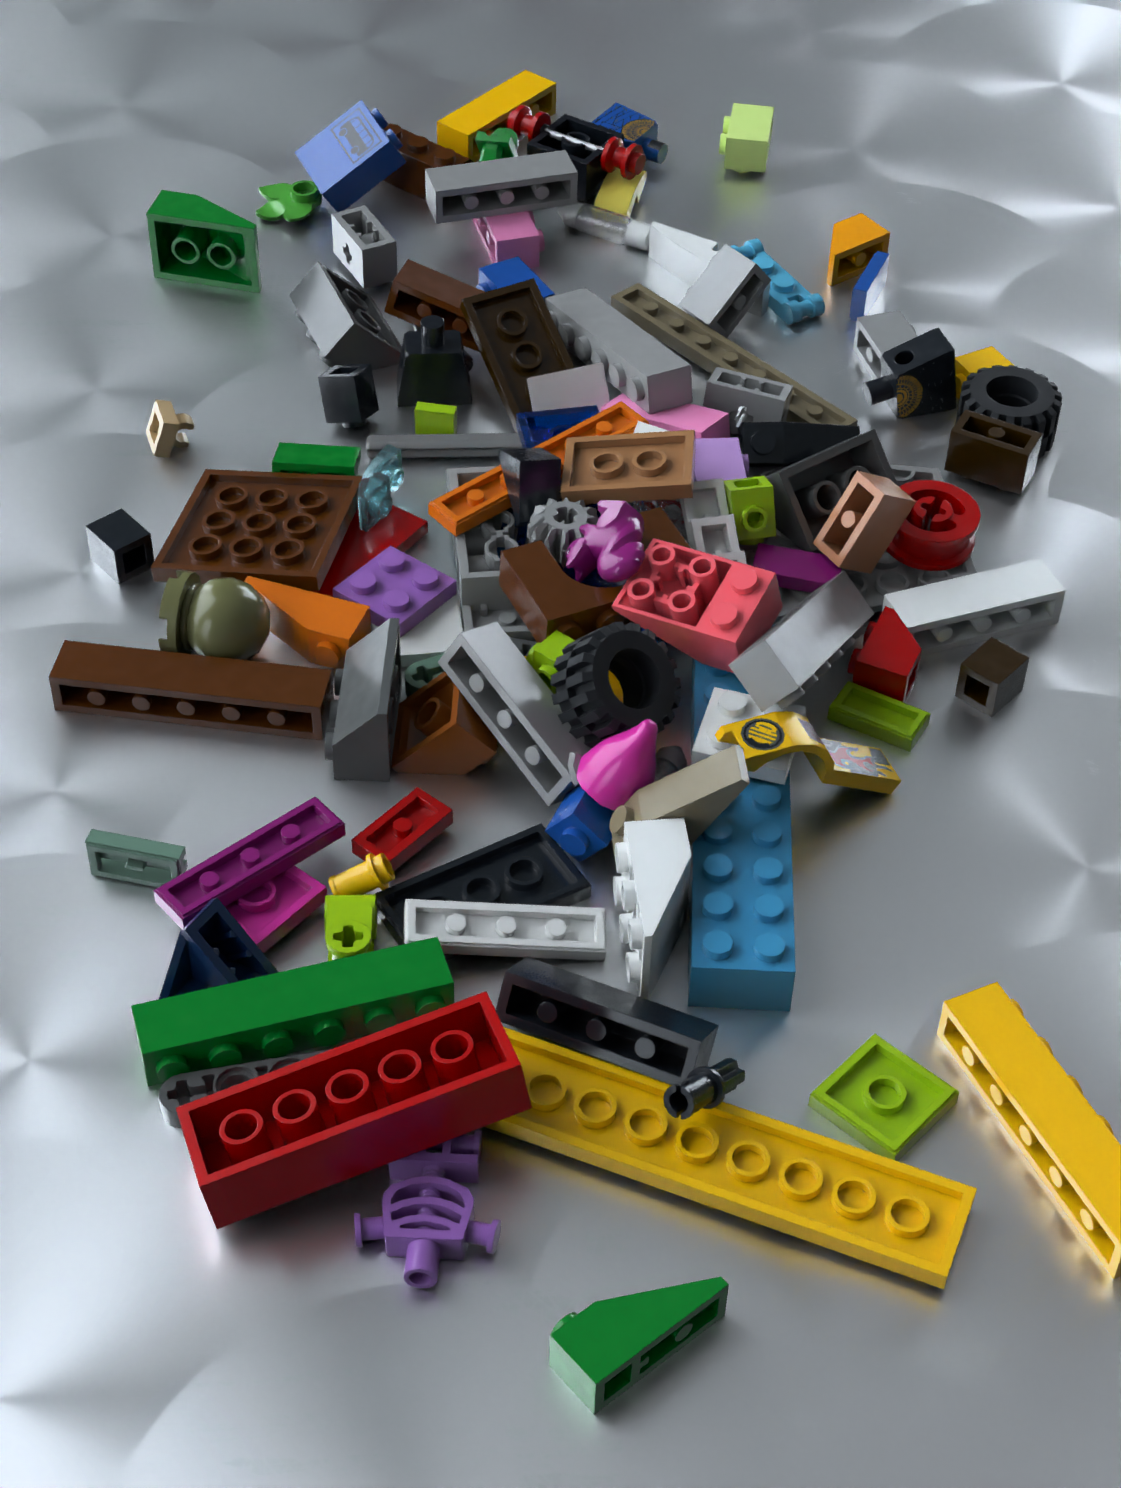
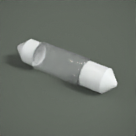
[557,202,650,251]

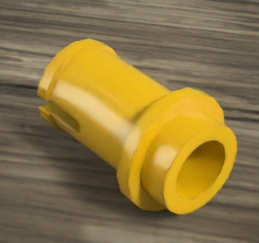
[328,853,395,895]

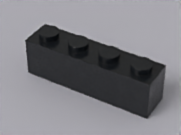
[496,956,719,1085]

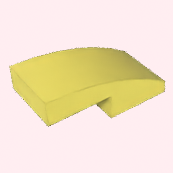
[592,168,647,223]

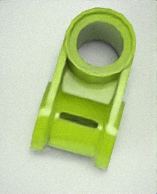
[324,894,377,961]

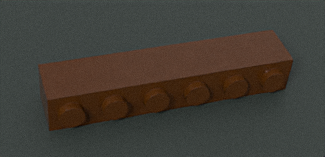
[49,640,334,741]

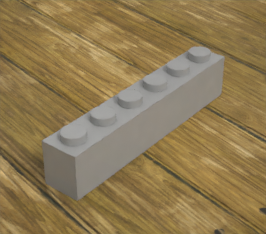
[544,287,693,414]
[728,571,874,712]

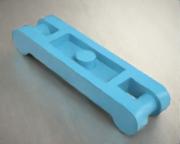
[730,238,825,325]

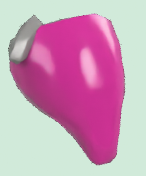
[568,719,658,811]

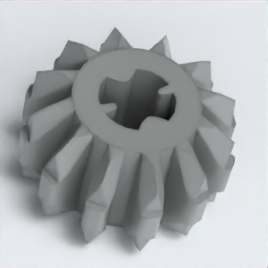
[527,497,599,569]

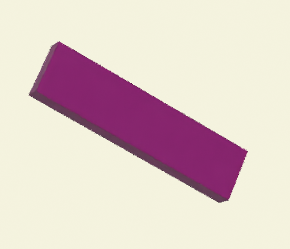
[153,797,346,929]

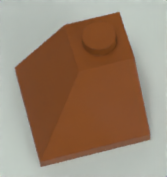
[391,671,498,775]

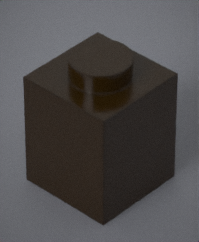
[955,637,1029,717]

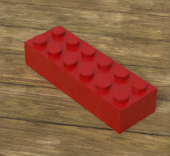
[176,991,532,1229]

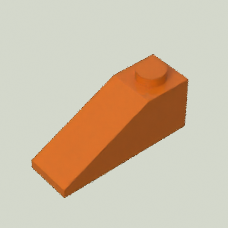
[244,576,371,669]

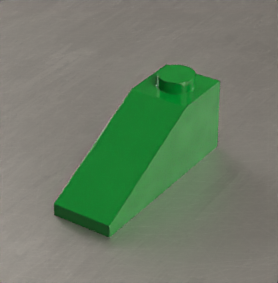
[549,1277,729,1415]

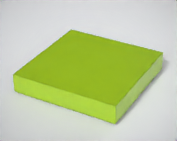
[808,1034,959,1161]

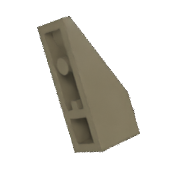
[609,745,750,855]

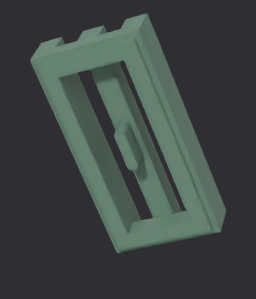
[85,829,188,888]

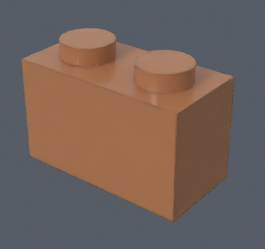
[813,471,916,574]

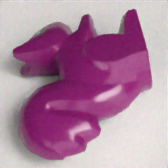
[566,500,645,582]

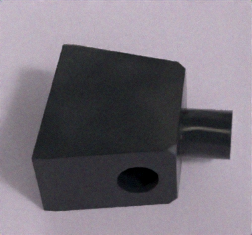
[396,315,472,407]

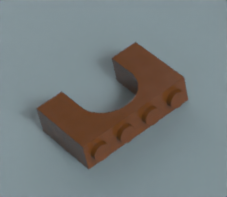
[499,507,692,643]

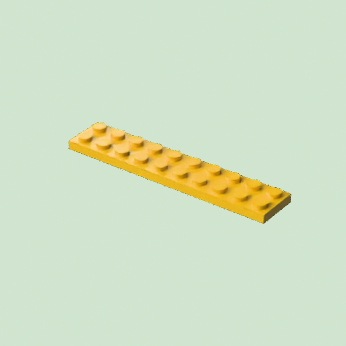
[484,1027,977,1289]

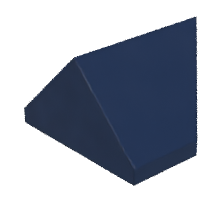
[159,897,278,999]

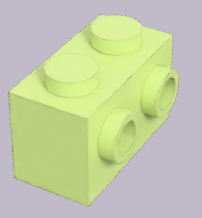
[719,103,774,173]

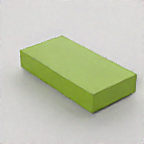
[827,681,931,752]

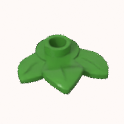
[255,180,323,222]

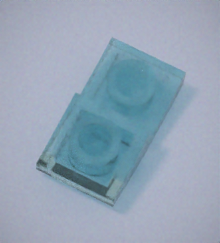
[358,444,404,532]

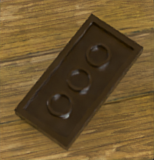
[460,278,575,433]

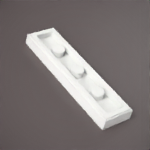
[404,899,607,961]

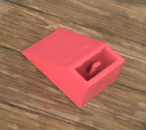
[612,538,783,673]

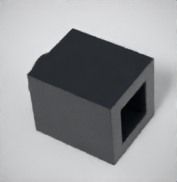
[318,364,379,428]
[85,508,154,584]

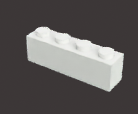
[882,558,1066,656]

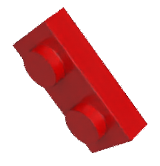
[351,787,453,871]

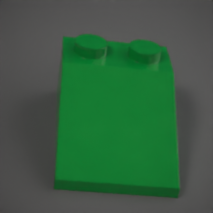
[146,190,262,293]

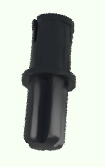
[663,1058,745,1119]

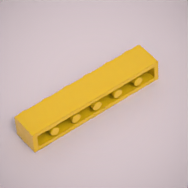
[937,982,1121,1279]

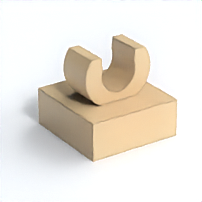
[146,399,194,458]

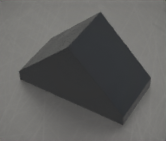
[498,448,561,527]

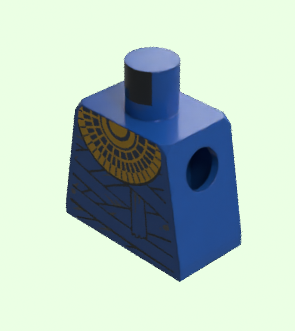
[591,103,668,164]

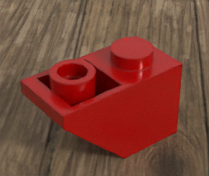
[847,606,922,703]

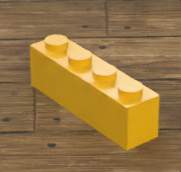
[437,70,556,162]

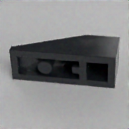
[738,422,860,467]

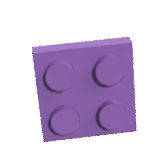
[333,545,457,638]

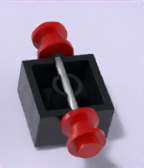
[507,105,646,202]

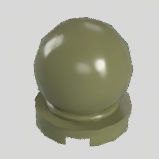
[158,570,270,660]

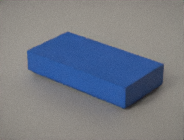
[849,251,890,322]

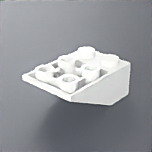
[613,818,692,1000]

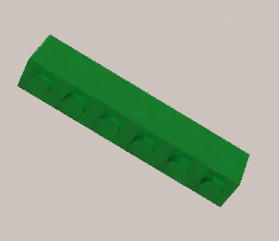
[131,937,454,1087]

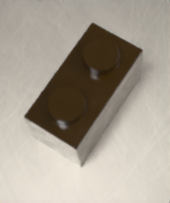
[944,409,1043,495]

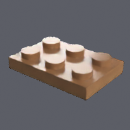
[560,430,696,505]

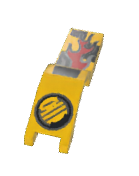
[715,711,901,794]

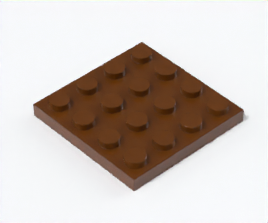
[151,469,366,591]

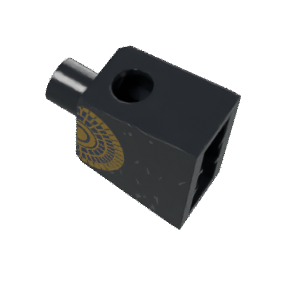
[862,327,956,419]

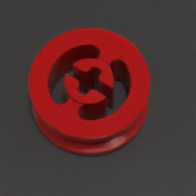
[886,480,981,571]

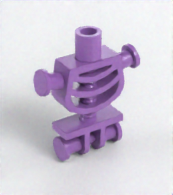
[354,1130,501,1288]

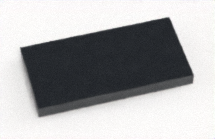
[375,823,591,961]

